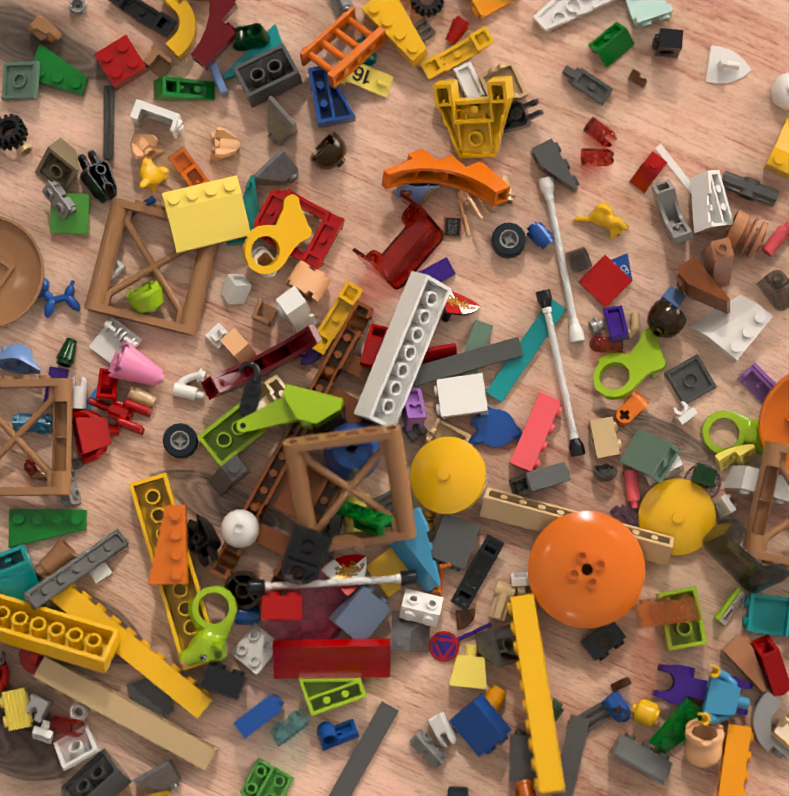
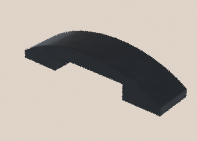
[108,0,177,38]
[450,534,505,611]

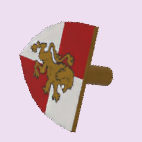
[321,554,367,597]

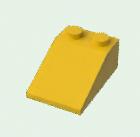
[763,117,789,180]

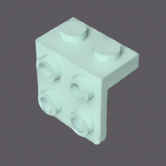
[625,0,673,29]

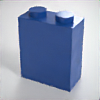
[233,693,285,739]
[449,694,512,757]

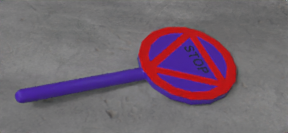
[429,623,491,662]

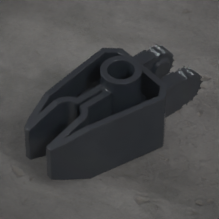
[503,99,544,133]
[78,150,117,204]
[188,514,221,567]

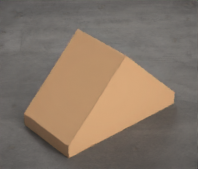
[219,328,257,364]

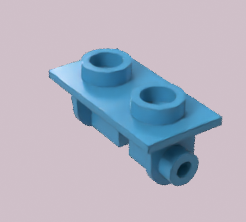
[12,413,53,434]

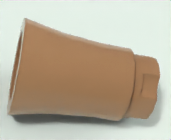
[35,538,78,579]

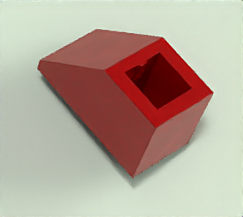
[360,323,388,368]

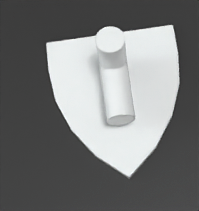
[705,45,751,84]

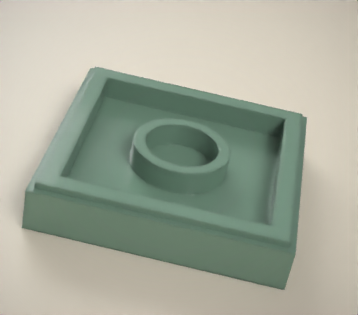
[2,61,40,101]

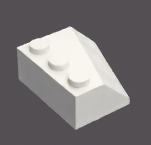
[690,295,773,363]

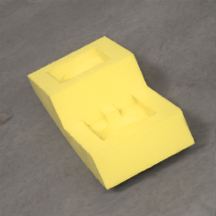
[715,444,756,471]

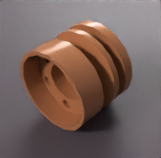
[724,209,768,259]

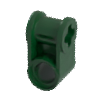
[233,23,270,51]

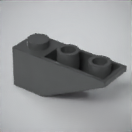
[531,138,579,193]

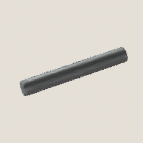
[103,85,114,160]

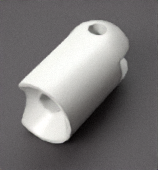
[72,376,88,409]
[427,712,456,748]

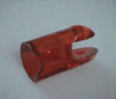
[583,117,617,147]
[581,148,614,167]
[589,335,623,353]
[49,715,85,737]

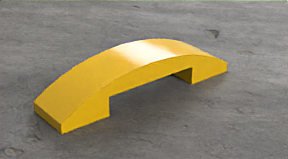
[420,25,495,80]
[312,280,364,355]

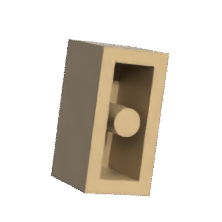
[588,416,622,460]

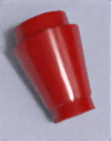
[445,16,470,45]

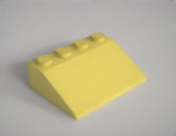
[162,175,250,254]

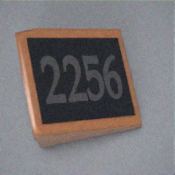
[442,216,463,238]

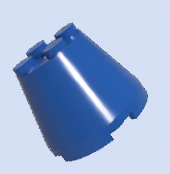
[323,423,381,481]

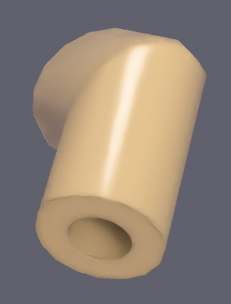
[628,312,640,339]

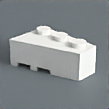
[690,170,733,233]
[275,286,319,333]
[724,465,789,505]

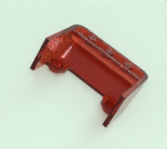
[352,193,444,289]

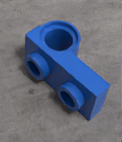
[317,719,360,751]

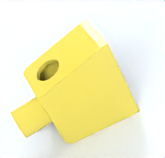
[449,644,487,689]

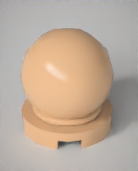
[684,718,724,769]

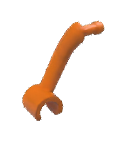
[431,562,452,597]

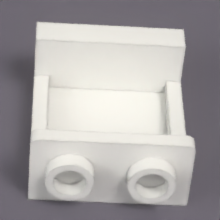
[130,99,184,139]
[434,373,488,420]

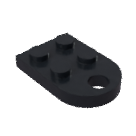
[281,524,333,585]

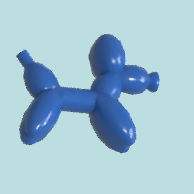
[38,278,81,318]

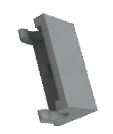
[26,693,54,722]

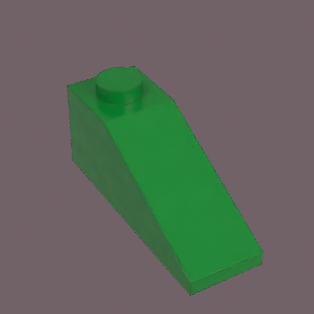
[153,76,215,101]

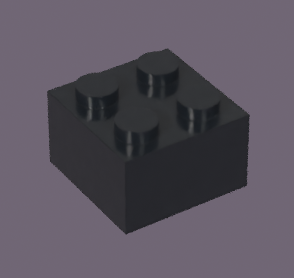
[201,662,248,700]

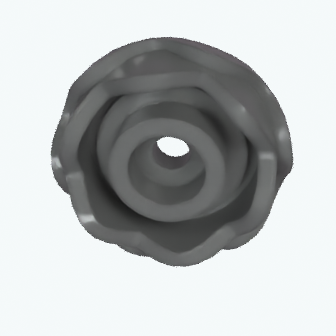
[592,464,617,482]

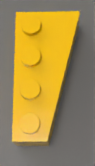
[361,0,428,68]

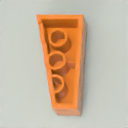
[148,505,189,585]

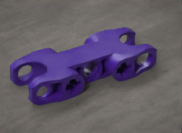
[652,664,753,715]

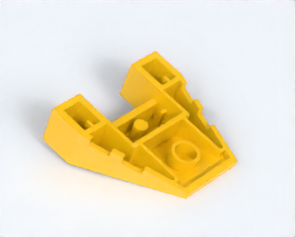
[433,76,514,159]

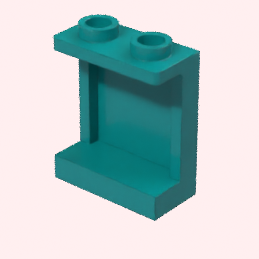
[742,593,789,637]

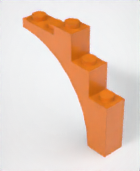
[381,148,510,207]

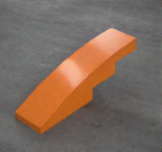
[168,146,210,187]

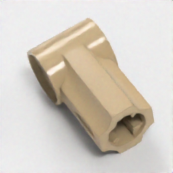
[488,580,517,621]

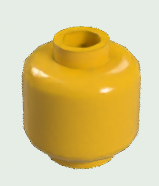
[631,699,661,727]

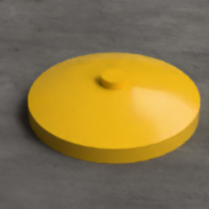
[410,437,486,514]
[638,478,716,555]

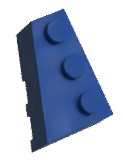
[308,66,356,128]

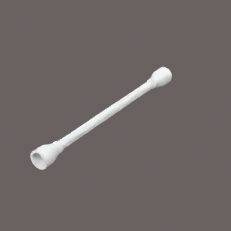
[538,177,585,343]

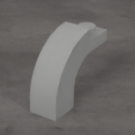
[651,179,693,244]
[751,690,789,759]

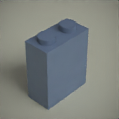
[329,584,392,639]

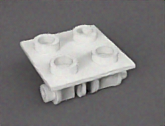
[89,317,142,363]
[231,623,276,675]

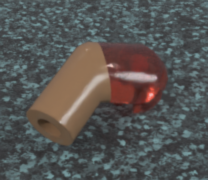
[24,459,47,481]

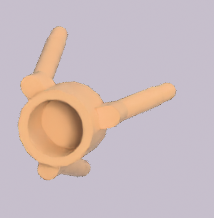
[457,190,492,237]

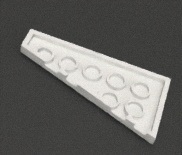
[533,0,617,32]

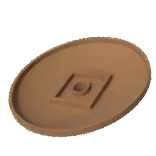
[0,216,45,327]

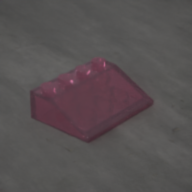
[266,571,347,640]

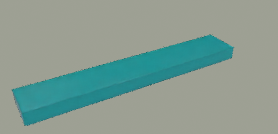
[486,299,566,403]

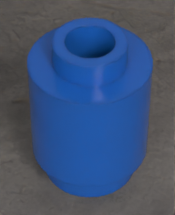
[527,221,554,249]
[235,606,260,625]

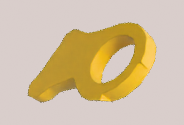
[243,194,312,274]

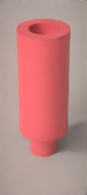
[761,222,789,257]
[624,470,641,509]

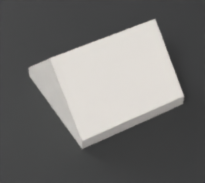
[53,724,102,771]

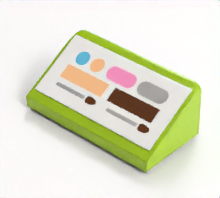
[713,588,746,627]

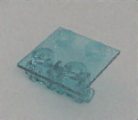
[270,708,311,747]

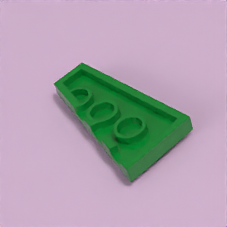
[8,509,87,548]

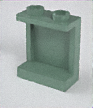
[619,428,680,484]

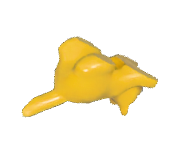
[139,158,169,193]
[573,202,629,240]

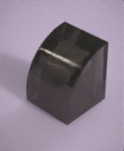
[566,247,592,274]

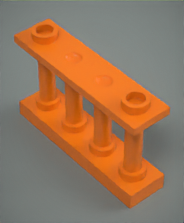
[300,6,386,89]

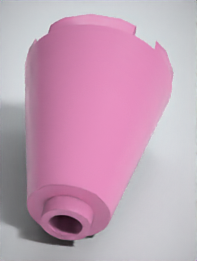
[108,342,164,386]

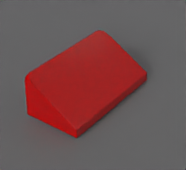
[422,343,457,364]

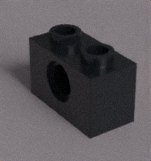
[652,28,683,58]
[580,622,626,661]

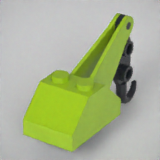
[236,361,344,433]

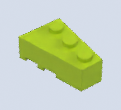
[299,678,367,716]

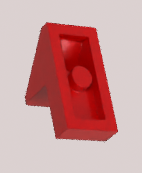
[629,151,668,193]
[96,368,118,400]

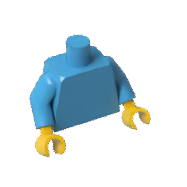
[697,664,750,725]

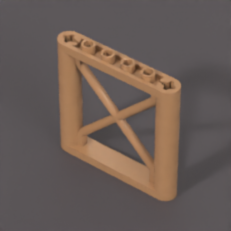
[84,198,219,337]
[0,375,73,496]
[283,424,417,552]
[740,441,789,569]

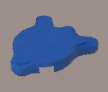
[468,406,522,448]

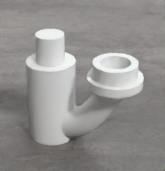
[172,368,206,401]

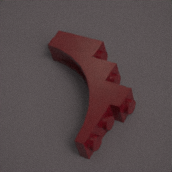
[191,0,237,71]
[201,324,323,400]

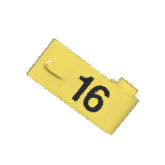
[337,60,394,98]

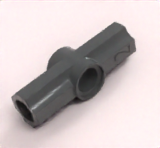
[722,171,779,207]

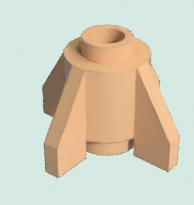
[209,128,240,161]
[130,133,166,166]

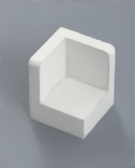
[221,274,252,304]

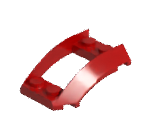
[253,189,345,269]

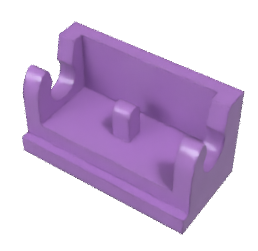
[738,363,776,404]
[402,388,427,432]

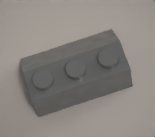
[233,43,303,108]
[608,732,673,785]
[61,748,132,796]

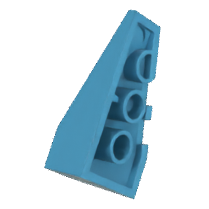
[384,507,441,592]

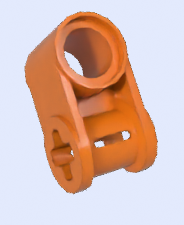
[614,391,650,426]
[515,780,536,796]

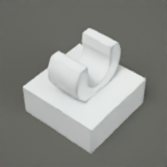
[205,323,228,350]
[672,401,697,425]
[713,494,737,519]
[510,572,530,594]
[32,720,54,744]

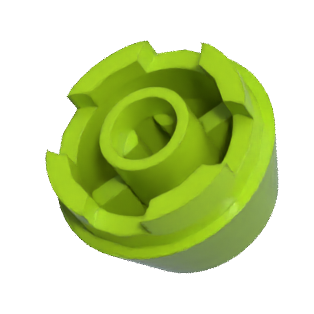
[126,280,164,314]

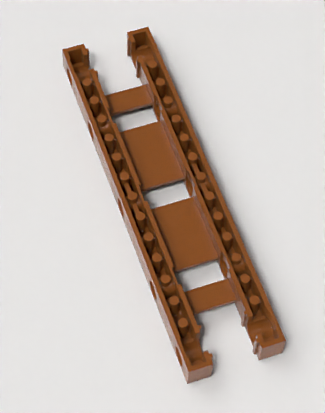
[209,300,377,600]

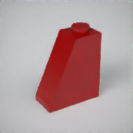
[751,635,789,697]

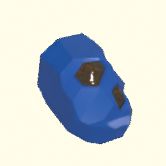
[601,691,631,722]

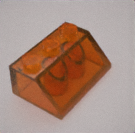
[635,594,701,628]

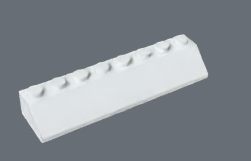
[354,271,451,426]

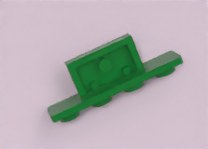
[336,501,394,536]

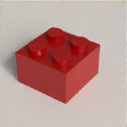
[94,35,148,91]
[262,592,303,621]

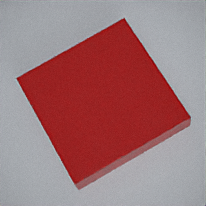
[578,254,632,308]

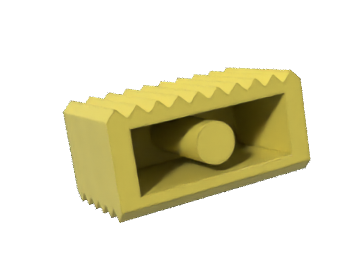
[0,687,34,731]

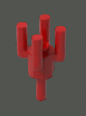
[88,397,152,436]

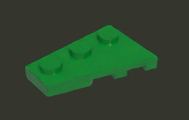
[34,43,88,96]
[649,697,702,754]

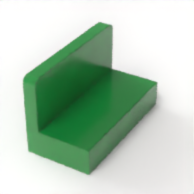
[588,22,635,67]

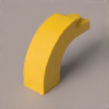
[162,0,197,61]

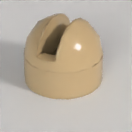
[16,141,33,157]

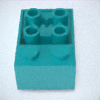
[0,544,40,602]

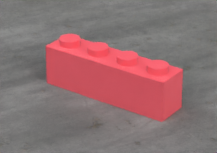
[509,392,562,472]

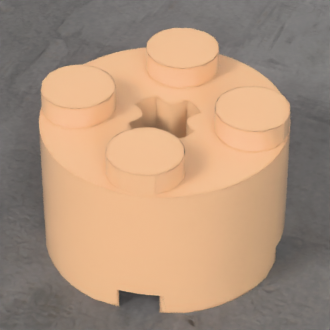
[285,260,330,303]

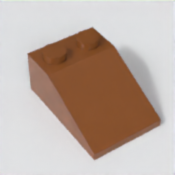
[675,256,730,314]

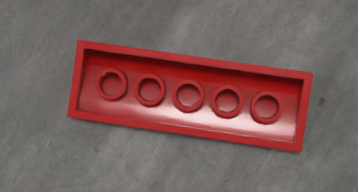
[273,638,391,679]

